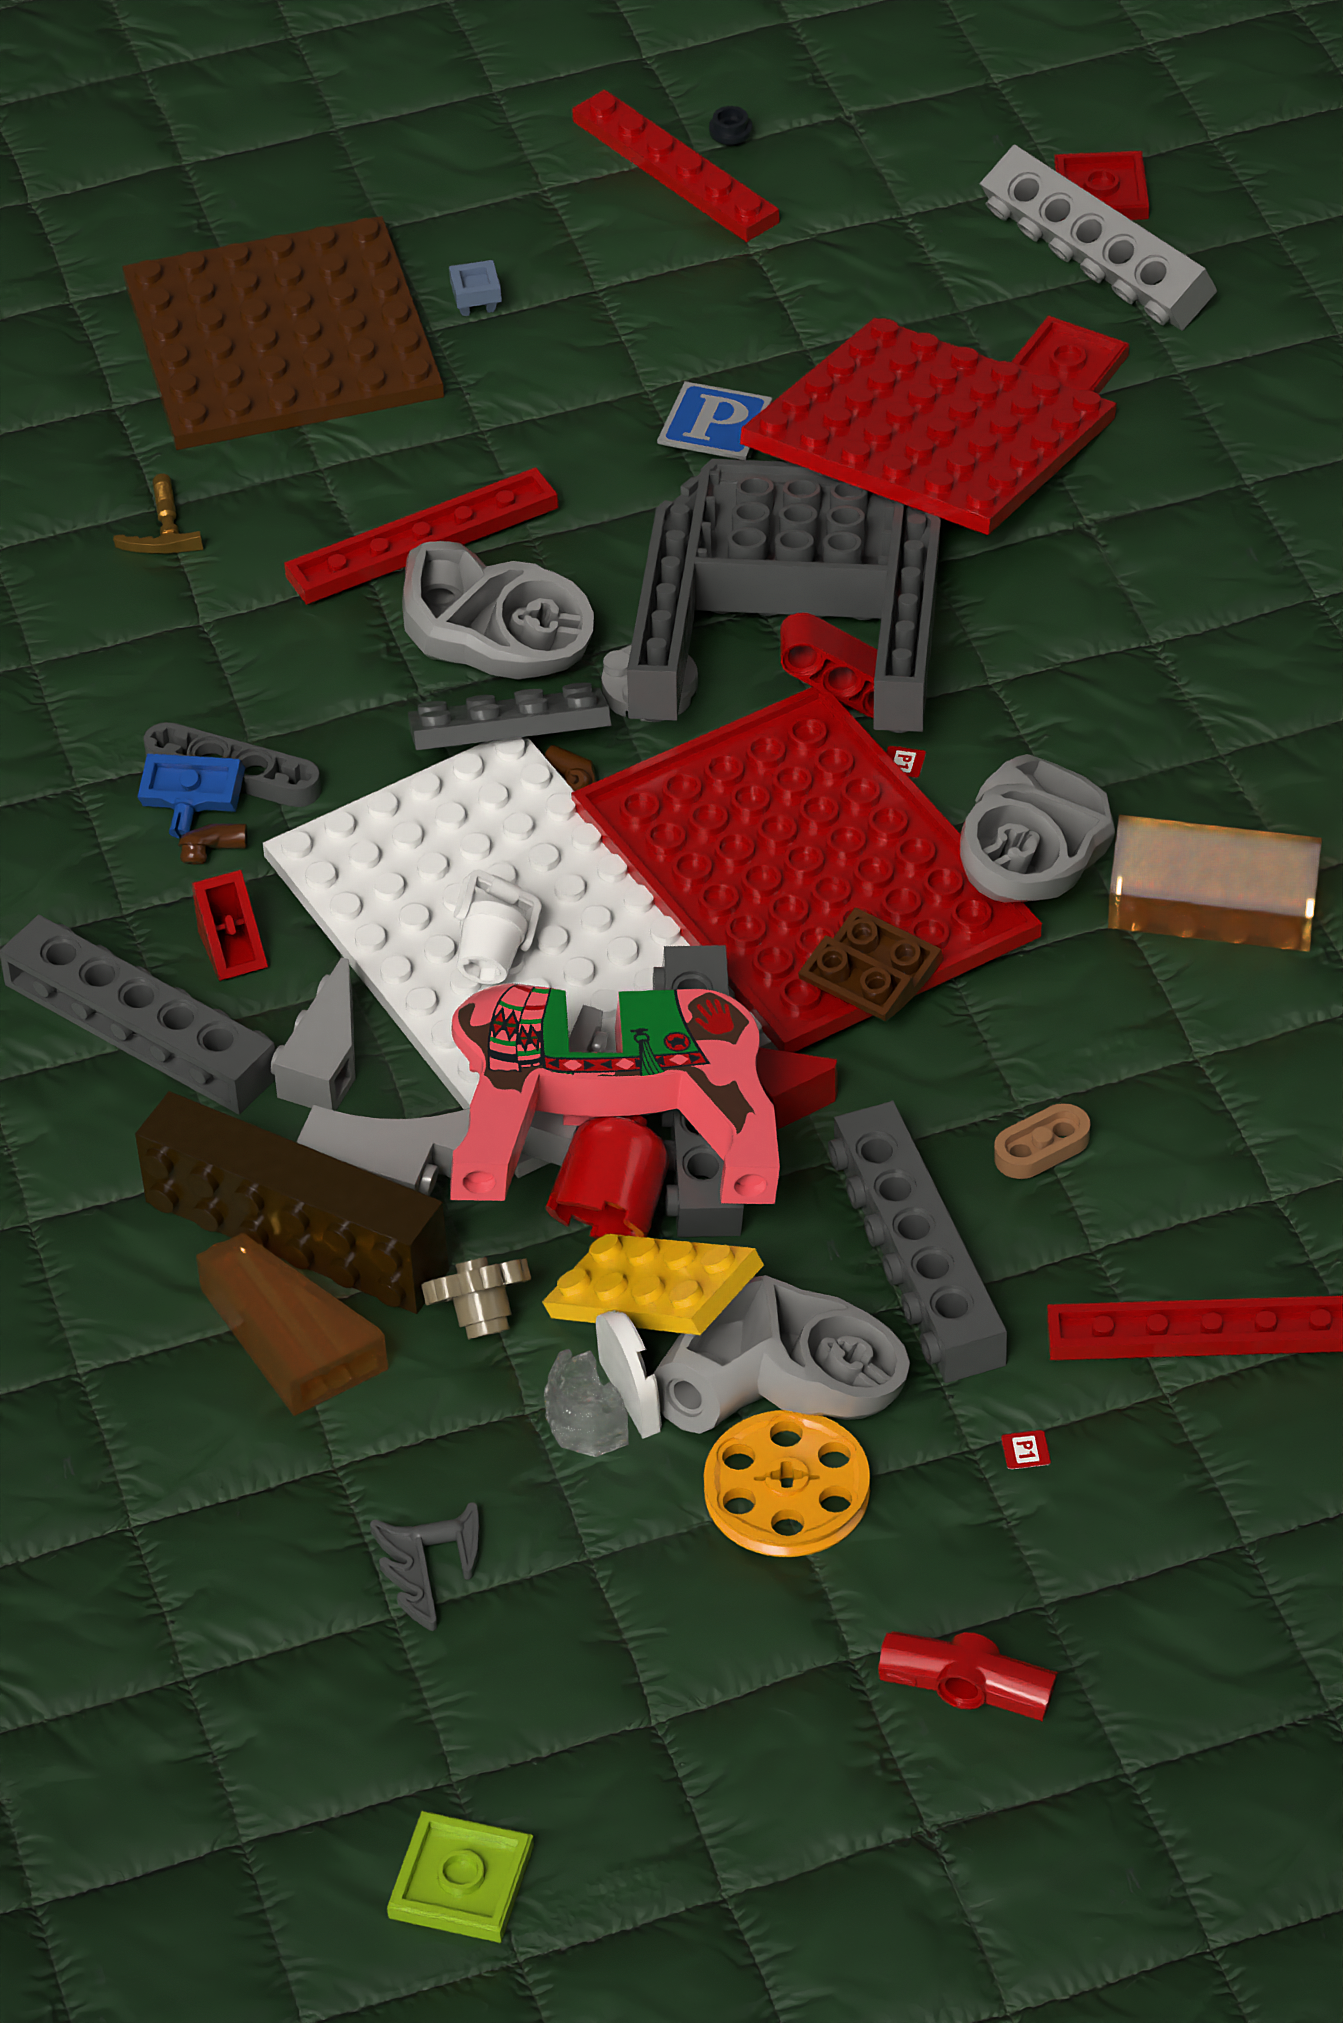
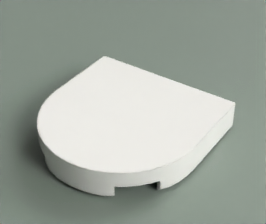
[596,1310,662,1438]

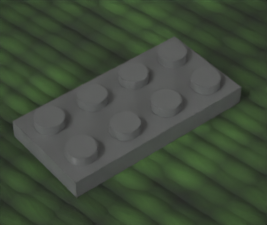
[408,683,611,750]

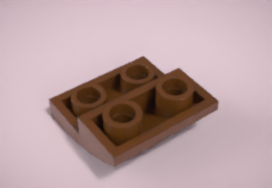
[798,907,943,1021]

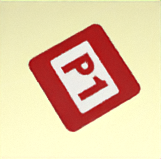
[886,746,926,778]
[1001,1430,1051,1469]

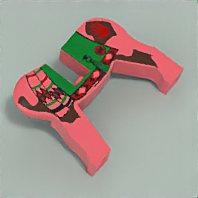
[450,983,780,1204]

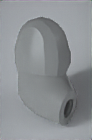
[402,541,594,679]

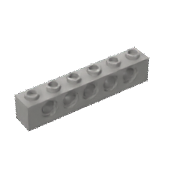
[980,144,1217,331]

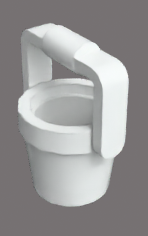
[454,869,541,984]

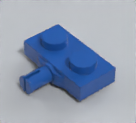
[137,753,245,838]

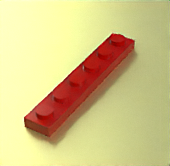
[572,89,779,242]
[284,467,558,605]
[1047,1296,1343,1360]

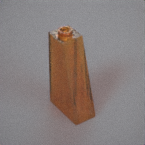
[196,1233,388,1416]

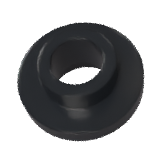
[709,106,752,146]

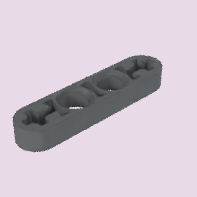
[143,722,321,807]

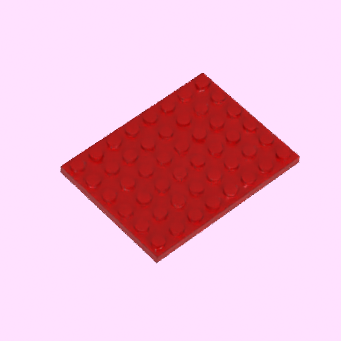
[571,687,1042,1053]

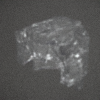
[544,1349,629,1457]

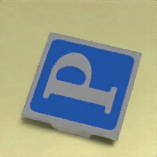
[657,381,773,460]

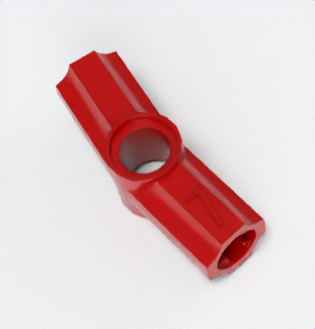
[878,1631,1058,1721]

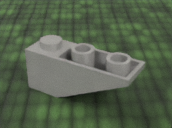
[271,958,356,1111]

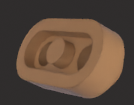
[994,1103,1090,1179]

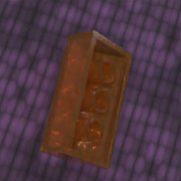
[1108,815,1322,952]

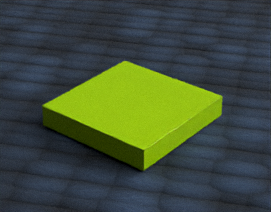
[387,1811,534,1943]

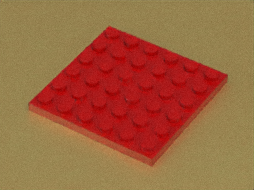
[740,317,1117,535]

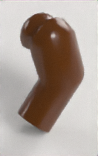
[544,745,597,791]
[178,824,248,865]

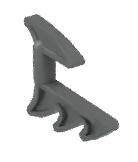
[370,1502,479,1631]

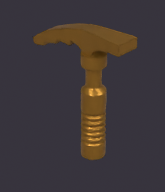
[113,474,203,553]

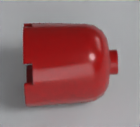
[545,1115,669,1239]

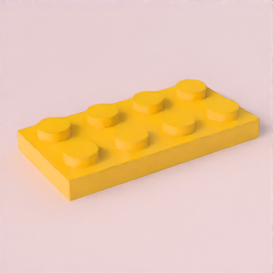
[542,1234,764,1335]

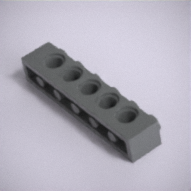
[0,914,275,1115]
[652,945,744,1237]
[828,1101,1007,1383]

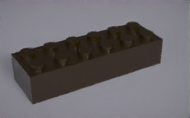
[135,1091,449,1314]

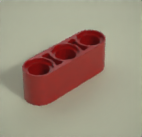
[780,613,878,718]

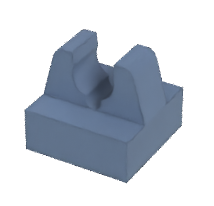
[449,260,502,316]

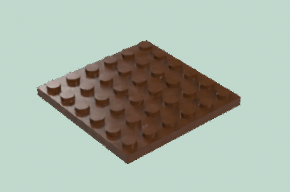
[122,216,444,450]

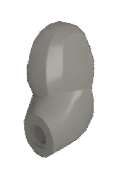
[960,754,1116,903]
[654,1275,910,1434]

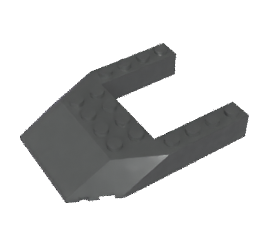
[627,459,941,733]

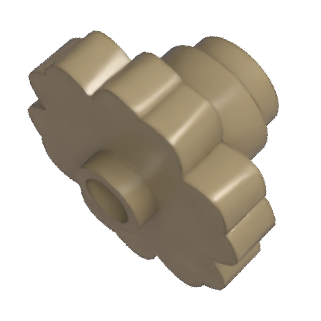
[421,1257,531,1339]

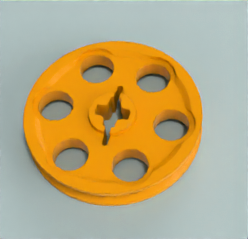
[704,1410,870,1557]

